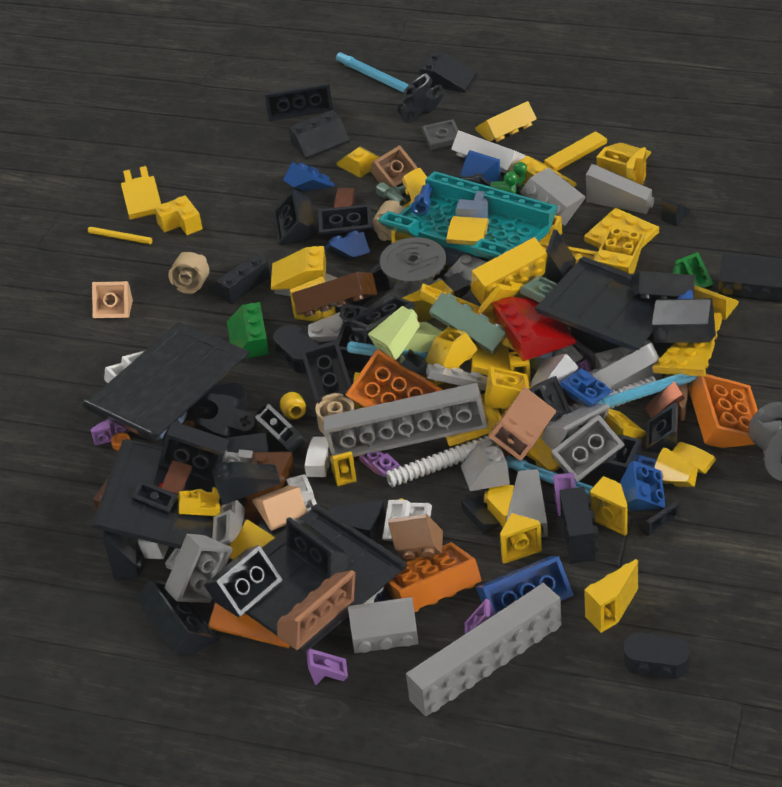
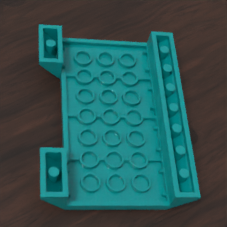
[378,171,558,261]

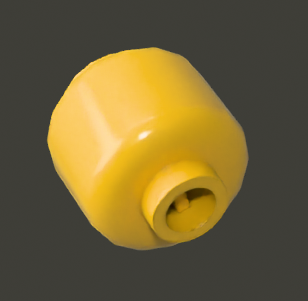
[280,392,306,420]

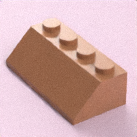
[277,570,355,650]

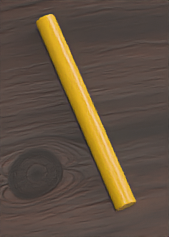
[88,227,152,245]

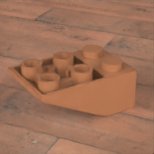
[488,387,556,461]

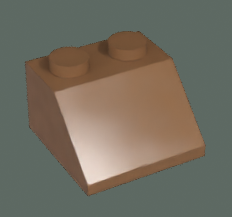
[370,145,418,188]
[388,514,443,560]

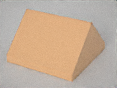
[92,281,133,318]
[252,485,307,531]

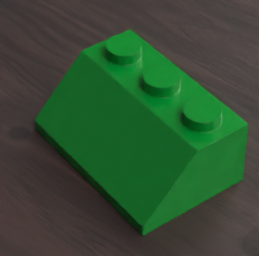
[227,302,269,359]

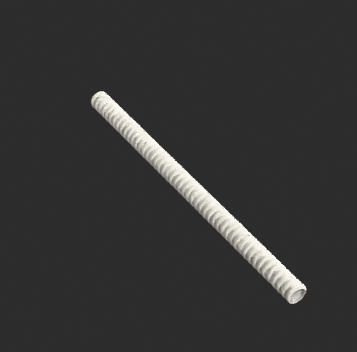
[386,376,657,487]

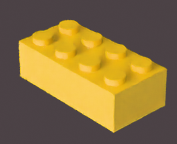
[471,237,547,305]

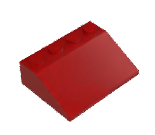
[492,297,576,361]

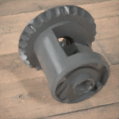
[380,237,446,298]
[748,402,782,481]

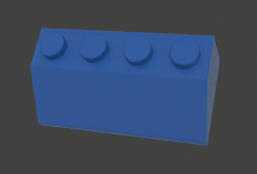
[476,556,574,614]

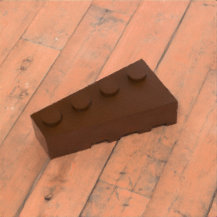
[292,272,378,317]
[244,452,295,526]

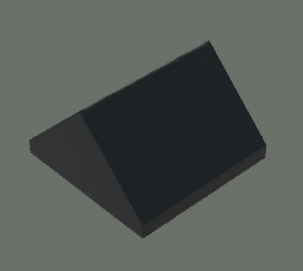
[646,403,678,452]

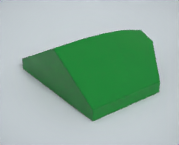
[673,252,714,289]

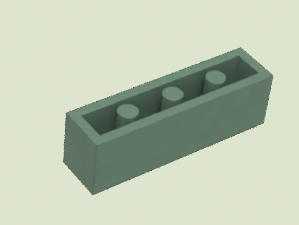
[429,292,506,355]

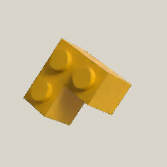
[154,195,202,235]

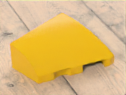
[402,168,427,205]
[654,448,698,487]
[178,487,220,516]

